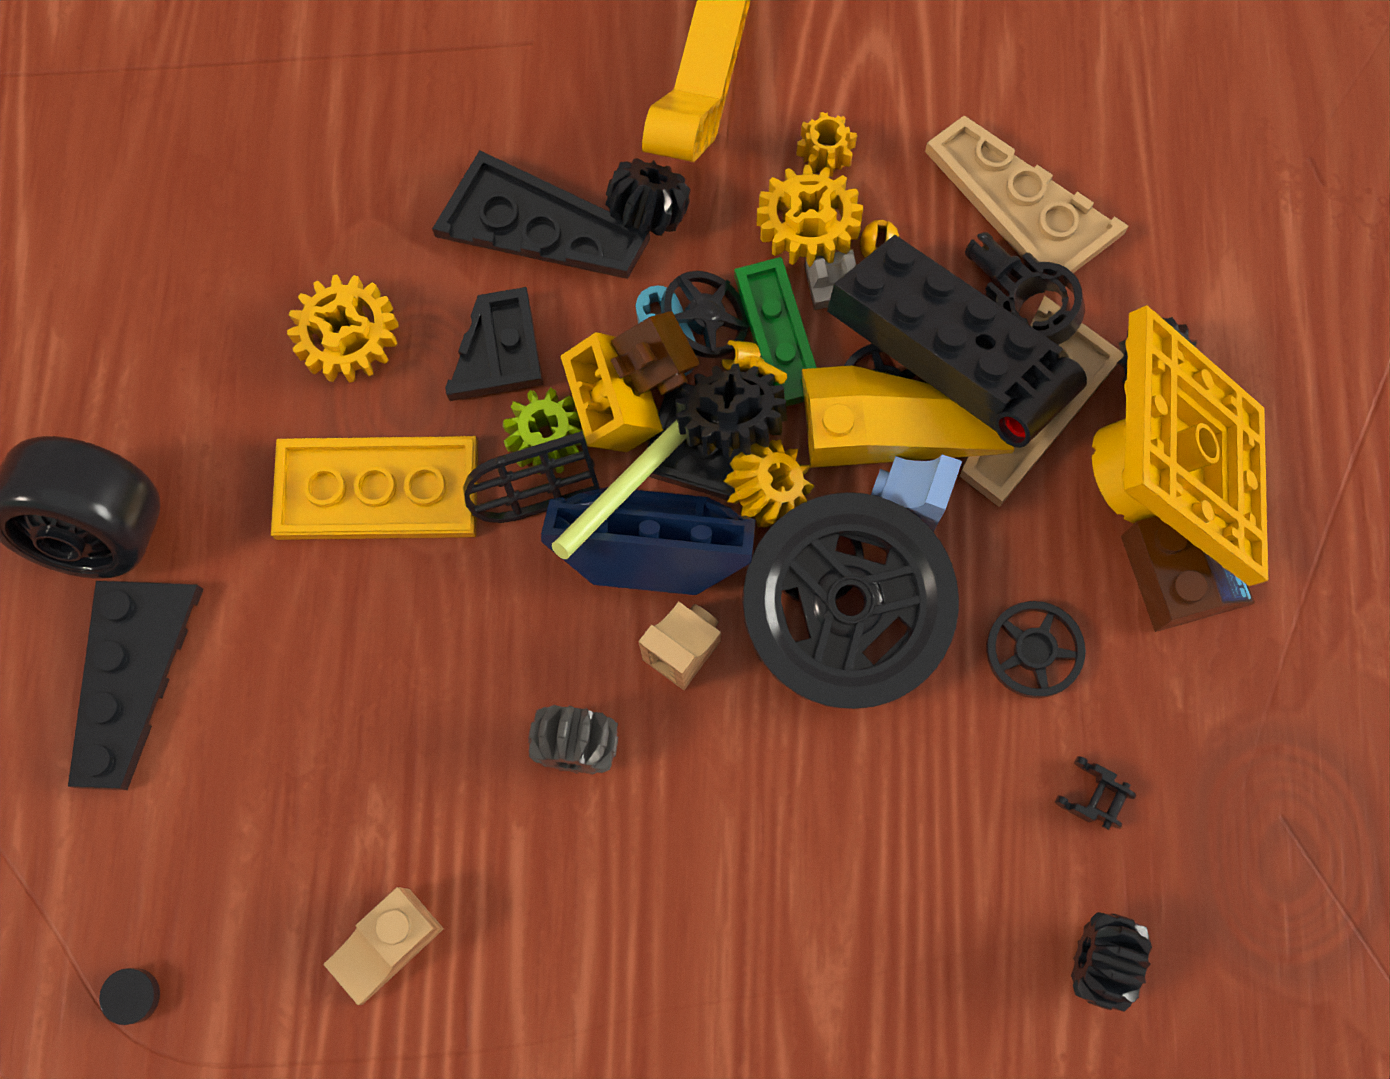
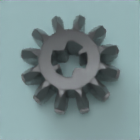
[528,705,619,775]

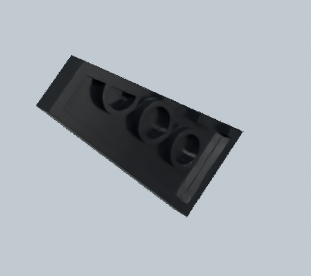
[432,150,650,279]
[68,581,204,790]

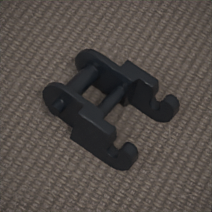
[1055,756,1136,830]

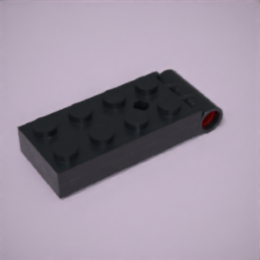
[827,234,1087,448]

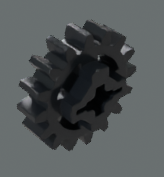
[675,364,787,458]

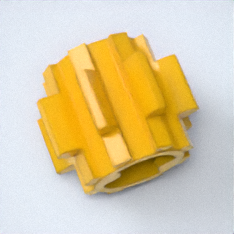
[796,112,857,177]

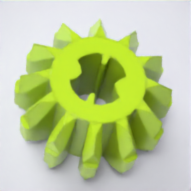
[503,388,587,475]

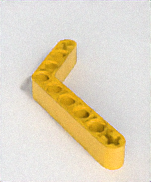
[642,0,751,162]

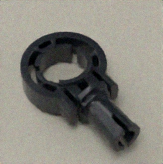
[965,232,1085,345]

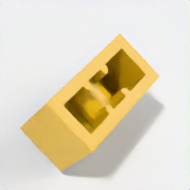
[561,332,663,452]

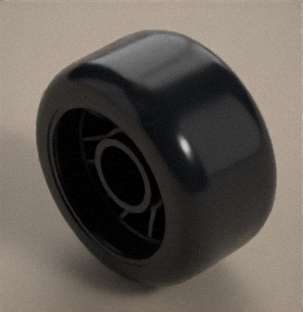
[0,436,160,579]

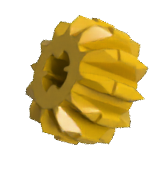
[723,440,814,527]

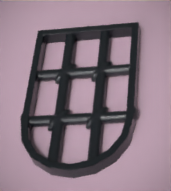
[463,431,600,523]

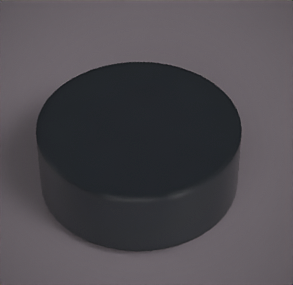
[99,968,160,1025]

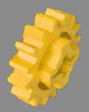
[756,165,863,267]
[287,275,399,383]

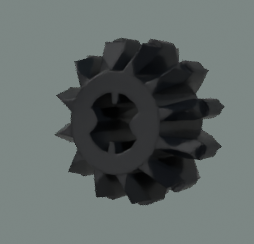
[605,158,691,236]
[1071,912,1152,1012]

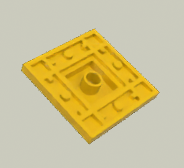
[1091,305,1268,586]

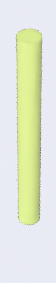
[552,419,687,559]

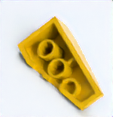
[802,365,1014,468]

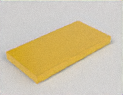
[271,436,478,540]

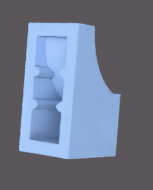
[871,454,962,532]

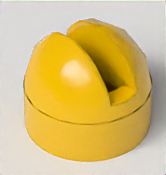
[860,220,900,258]

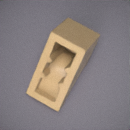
[638,601,721,690]
[323,887,444,1005]

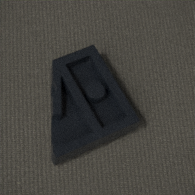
[445,287,543,401]

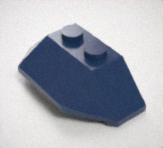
[541,487,756,595]

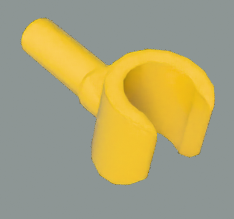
[722,340,787,384]

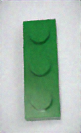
[734,256,817,406]

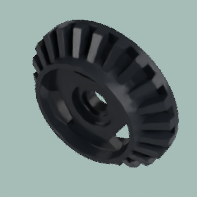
[742,492,959,709]

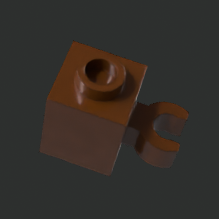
[611,311,700,396]

